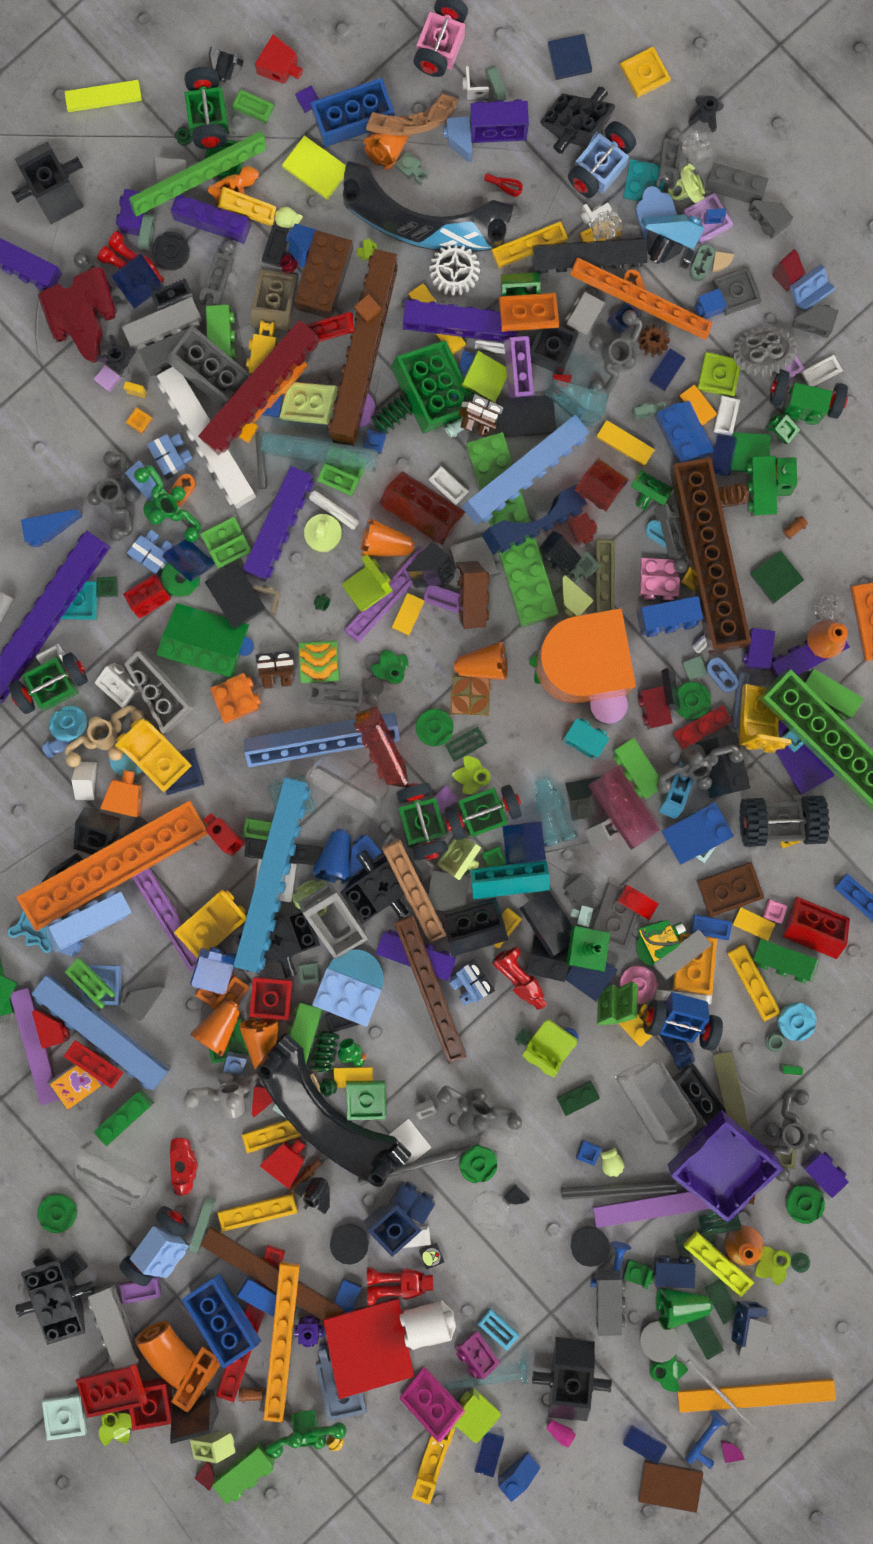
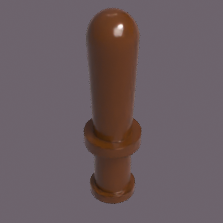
[289,1157,323,1194]

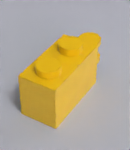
[246,320,279,374]

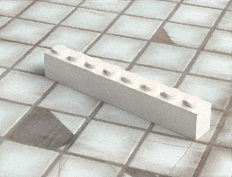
[157,367,256,509]

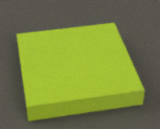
[461,351,507,403]
[697,352,740,398]

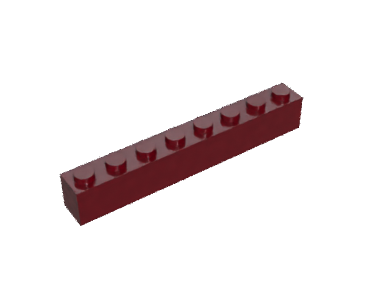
[198,320,319,456]

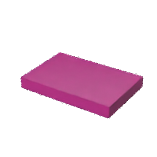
[399,1367,465,1442]

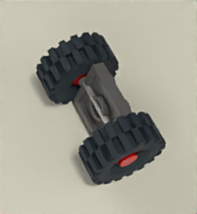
[739,795,830,847]

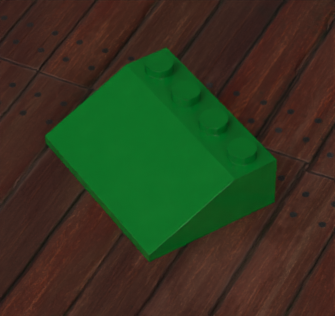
[391,340,471,434]
[156,603,250,678]

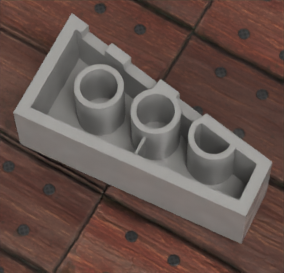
[124,651,195,734]

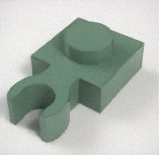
[395,151,428,185]
[632,402,667,421]
[566,551,600,584]

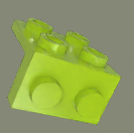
[342,555,393,612]
[522,1019,578,1078]
[451,1387,501,1443]

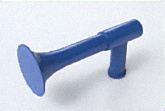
[590,1241,631,1288]
[685,1410,728,1469]

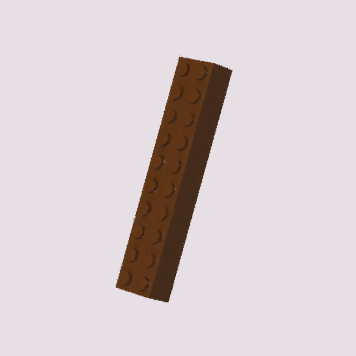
[328,249,398,448]
[670,457,751,654]

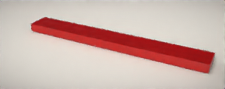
[216,1245,286,1402]

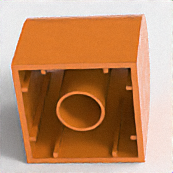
[536,608,636,704]

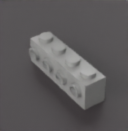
[122,297,204,353]
[87,1283,142,1368]

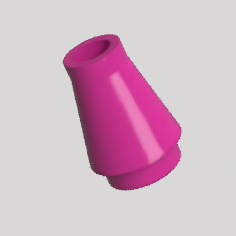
[546,1419,576,1448]

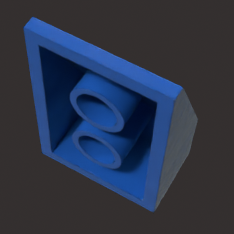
[661,802,734,865]

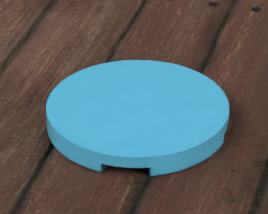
[328,949,384,989]

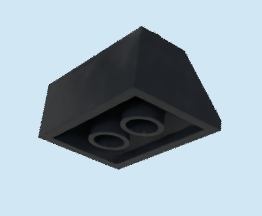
[406,541,455,588]
[695,732,751,798]
[440,897,509,956]
[659,1063,726,1138]

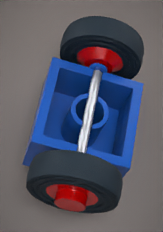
[643,992,723,1051]

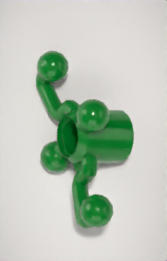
[134,465,201,542]
[265,1410,347,1459]

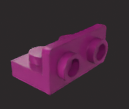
[454,1331,500,1380]

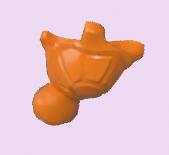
[208,166,259,209]

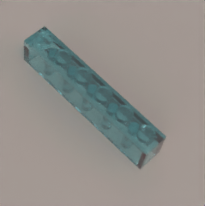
[260,432,379,472]

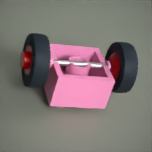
[413,0,468,77]

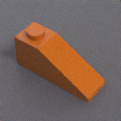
[171,1346,220,1412]

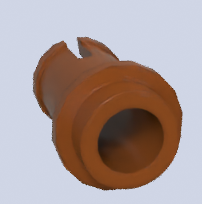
[782,516,808,539]
[238,1386,263,1403]

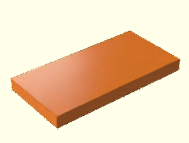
[850,582,873,661]

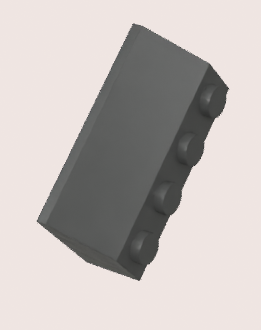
[165,326,251,408]

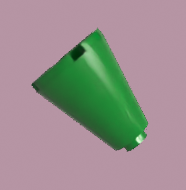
[656,1288,713,1330]

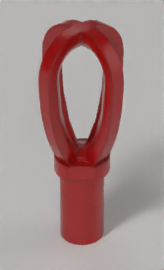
[484,173,523,197]

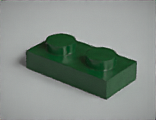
[557,1081,600,1116]

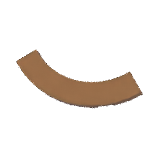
[366,93,459,136]

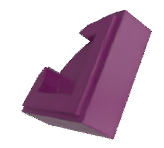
[720,1441,745,1463]

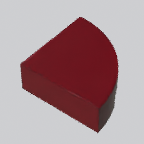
[194,1461,214,1491]

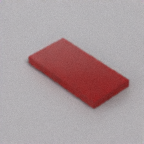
[76,1363,148,1418]

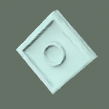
[42,1393,87,1441]

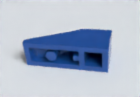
[21,509,82,547]

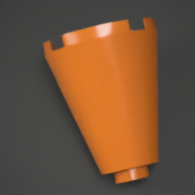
[363,116,410,170]
[361,518,415,557]
[807,620,848,658]
[454,642,508,680]
[190,1000,241,1056]
[240,1017,279,1070]
[725,1225,764,1266]

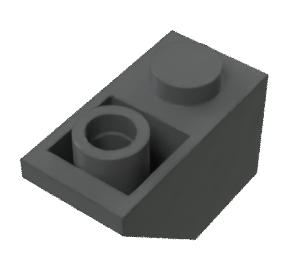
[748,200,793,239]

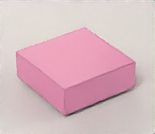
[762,899,788,924]

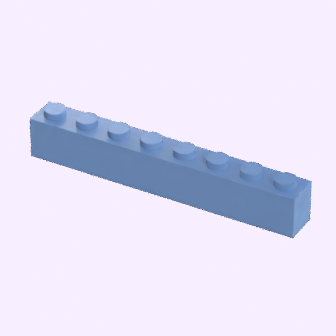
[462,414,590,525]
[244,712,400,767]
[31,974,171,1091]

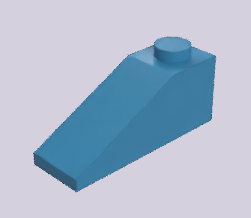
[641,214,705,249]
[658,760,694,820]

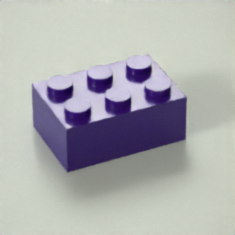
[470,99,529,143]

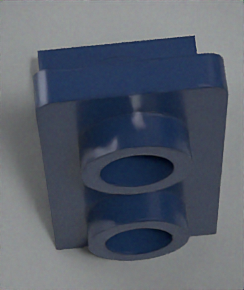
[659,1034,695,1070]
[731,1301,768,1347]

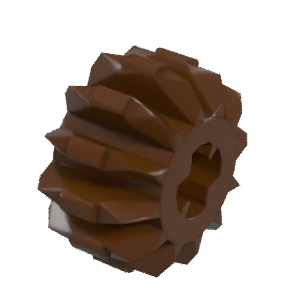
[637,324,670,358]
[718,484,749,507]

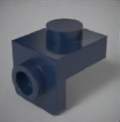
[607,302,641,335]

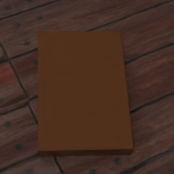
[697,862,765,917]
[638,1460,703,1513]

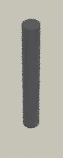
[255,432,267,489]

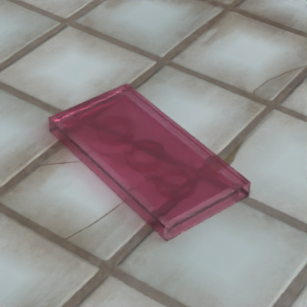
[588,766,660,850]

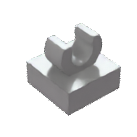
[413,1094,437,1120]

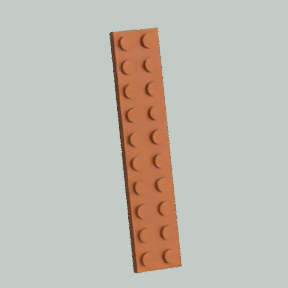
[16,800,208,932]

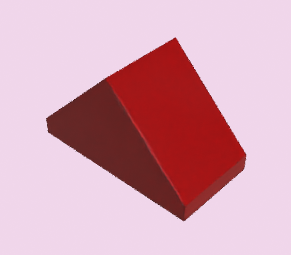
[252,1084,273,1117]

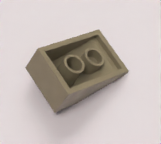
[251,269,297,331]

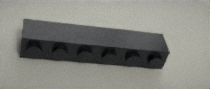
[532,238,647,274]

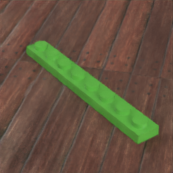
[129,131,266,217]

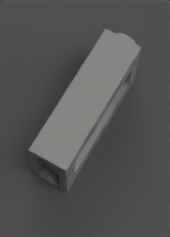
[298,882,368,959]

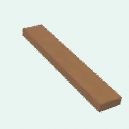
[381,838,446,944]

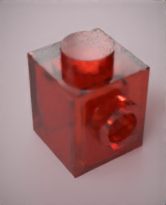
[568,512,598,545]

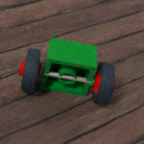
[184,67,230,149]
[770,370,848,425]
[9,652,88,714]
[397,783,448,860]
[445,784,522,841]

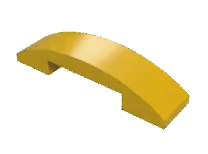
[411,1429,455,1505]

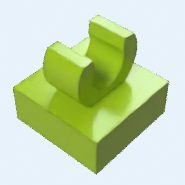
[356,238,378,261]

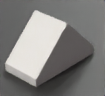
[72,762,97,800]

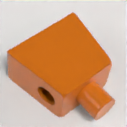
[101,770,142,817]

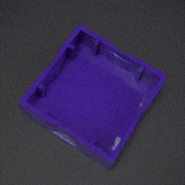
[667,1110,783,1222]

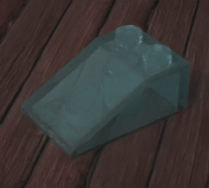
[544,379,609,427]

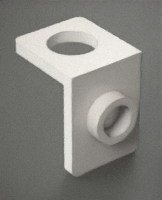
[462,66,489,100]
[36,644,65,665]

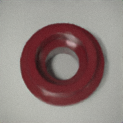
[280,254,297,274]

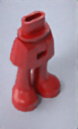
[97,231,165,291]
[492,946,547,1010]
[366,1267,433,1306]

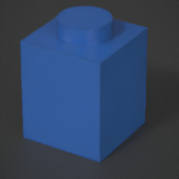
[695,288,727,319]

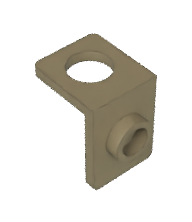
[253,585,281,616]

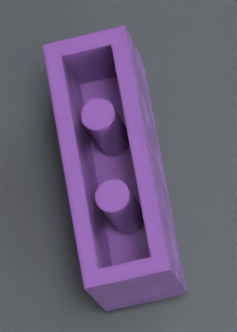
[504,336,534,398]

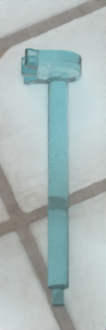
[444,1361,528,1390]

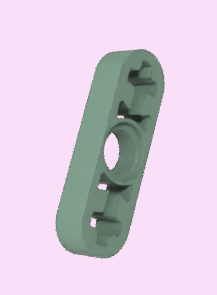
[188,1196,216,1254]

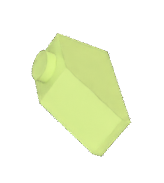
[561,575,594,618]
[190,1431,236,1463]

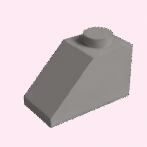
[585,813,631,848]

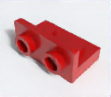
[123,574,171,619]

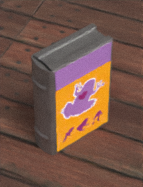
[47,1050,105,1111]

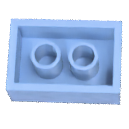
[313,968,381,1027]

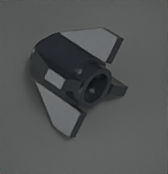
[208,47,244,83]
[688,95,724,133]
[647,230,684,264]
[96,335,136,374]
[293,1177,330,1215]

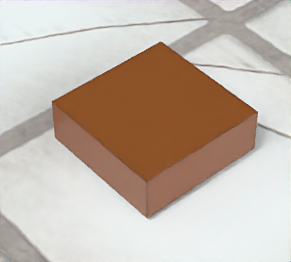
[354,294,381,323]

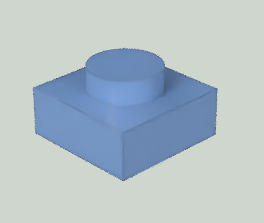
[223,1051,247,1075]

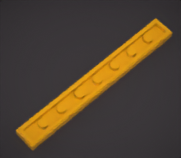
[263,1262,300,1423]
[677,1378,836,1413]

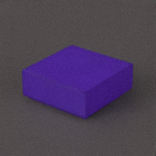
[295,86,319,113]

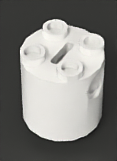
[400,1300,456,1350]

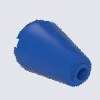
[312,829,350,884]

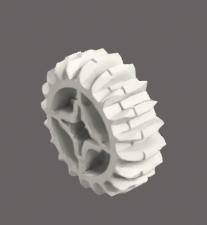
[429,244,480,297]

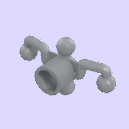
[184,1072,264,1118]

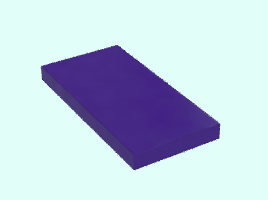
[775,720,835,795]

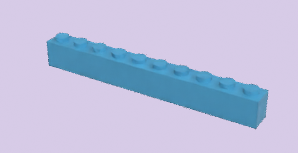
[233,777,311,973]

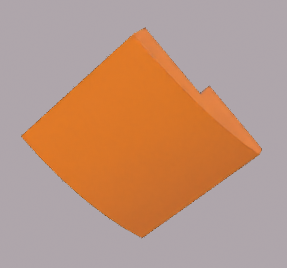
[195,973,250,1010]

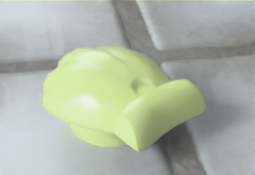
[275,206,303,229]
[600,1148,625,1177]

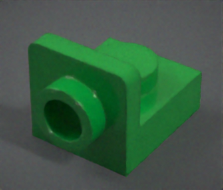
[765,414,800,444]
[622,1259,654,1289]

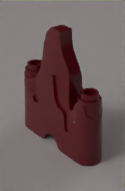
[38,267,116,363]

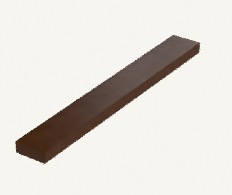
[394,914,467,1064]
[201,1227,344,1321]

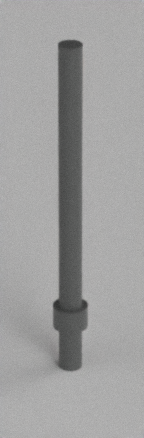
[358,1146,470,1186]

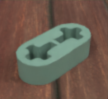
[485,65,506,101]
[138,214,155,251]
[690,244,715,282]

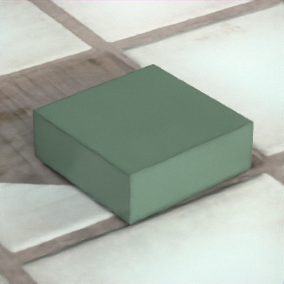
[682,656,707,681]
[298,962,320,984]

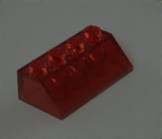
[379,471,465,545]
[354,705,409,788]

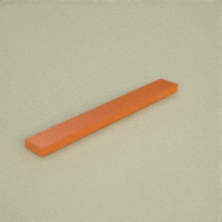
[569,257,713,340]

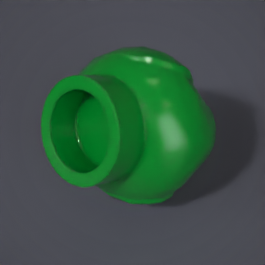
[338,1038,366,1067]

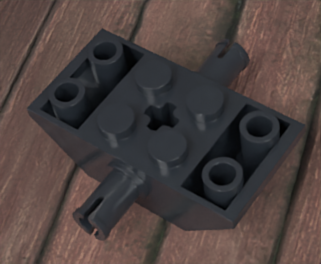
[540,86,615,154]
[11,141,84,224]
[340,848,426,924]
[234,911,320,979]
[15,1260,95,1345]
[532,1337,612,1421]

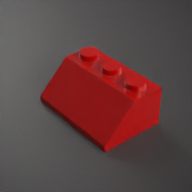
[783,897,850,959]

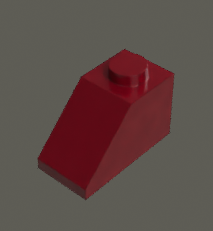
[772,249,805,292]

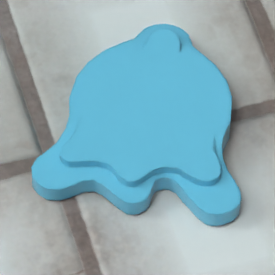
[7,910,52,953]

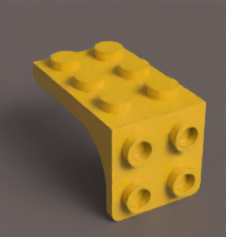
[739,684,791,753]
[115,719,192,792]
[174,890,248,959]

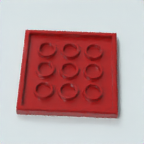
[322,1298,414,1399]

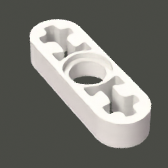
[655,989,712,1004]

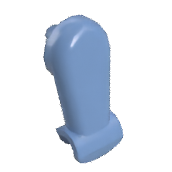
[42,739,75,758]

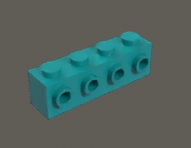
[470,860,550,899]

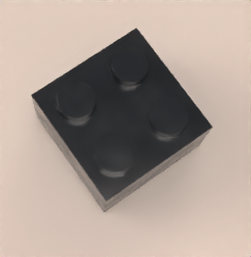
[530,326,578,375]

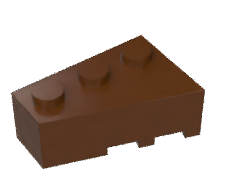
[456,561,490,629]

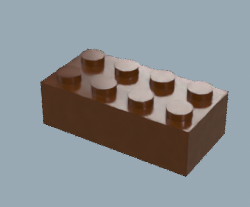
[294,230,353,318]

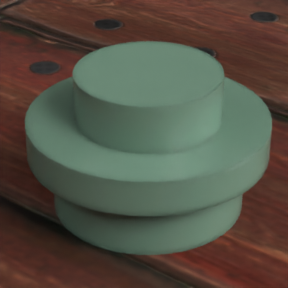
[765,1032,785,1052]

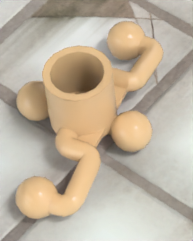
[65,705,146,767]

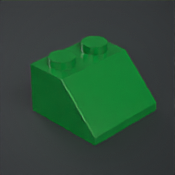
[501,272,540,297]

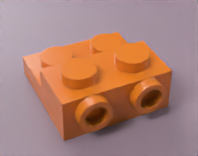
[210,673,261,724]

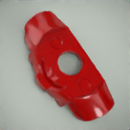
[169,1137,198,1196]

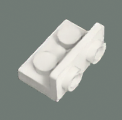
[95,663,140,708]

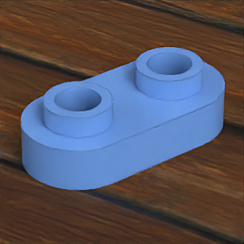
[706,658,739,693]

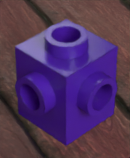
[294,1316,323,1347]

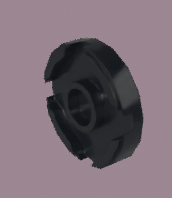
[152,232,190,271]
[330,1224,369,1265]
[570,1226,610,1267]

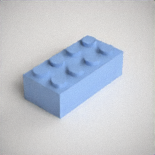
[45,891,132,952]

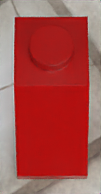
[616,885,659,920]
[31,1008,70,1049]

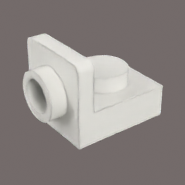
[581,203,612,228]

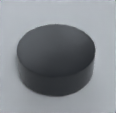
[679,248,694,269]

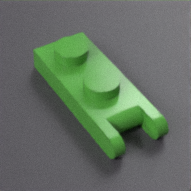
[65,958,116,1008]

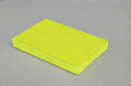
[282,135,346,200]

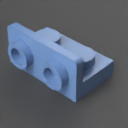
[790,264,835,311]

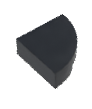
[502,1184,530,1205]

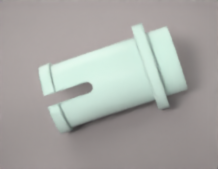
[445,417,464,438]

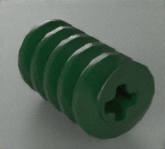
[370,394,413,435]
[309,1030,339,1073]

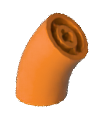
[135,1321,197,1390]

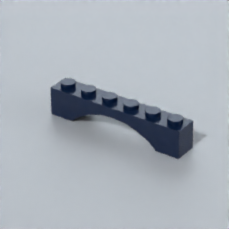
[481,485,587,555]

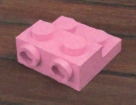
[639,558,680,602]

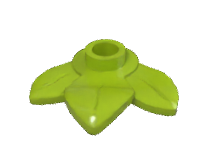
[452,756,491,794]
[755,1247,791,1286]
[99,1411,132,1446]

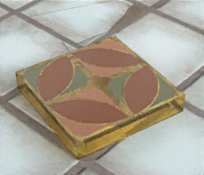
[450,676,490,716]

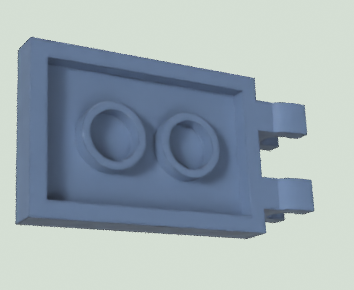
[315,1343,367,1421]

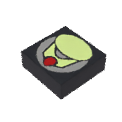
[419,1243,444,1270]

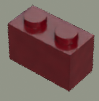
[637,686,673,730]

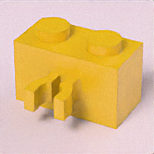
[618,1003,652,1047]

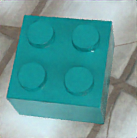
[562,718,610,760]

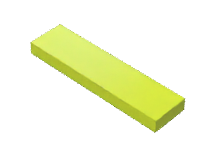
[64,80,142,112]
[683,1231,754,1297]

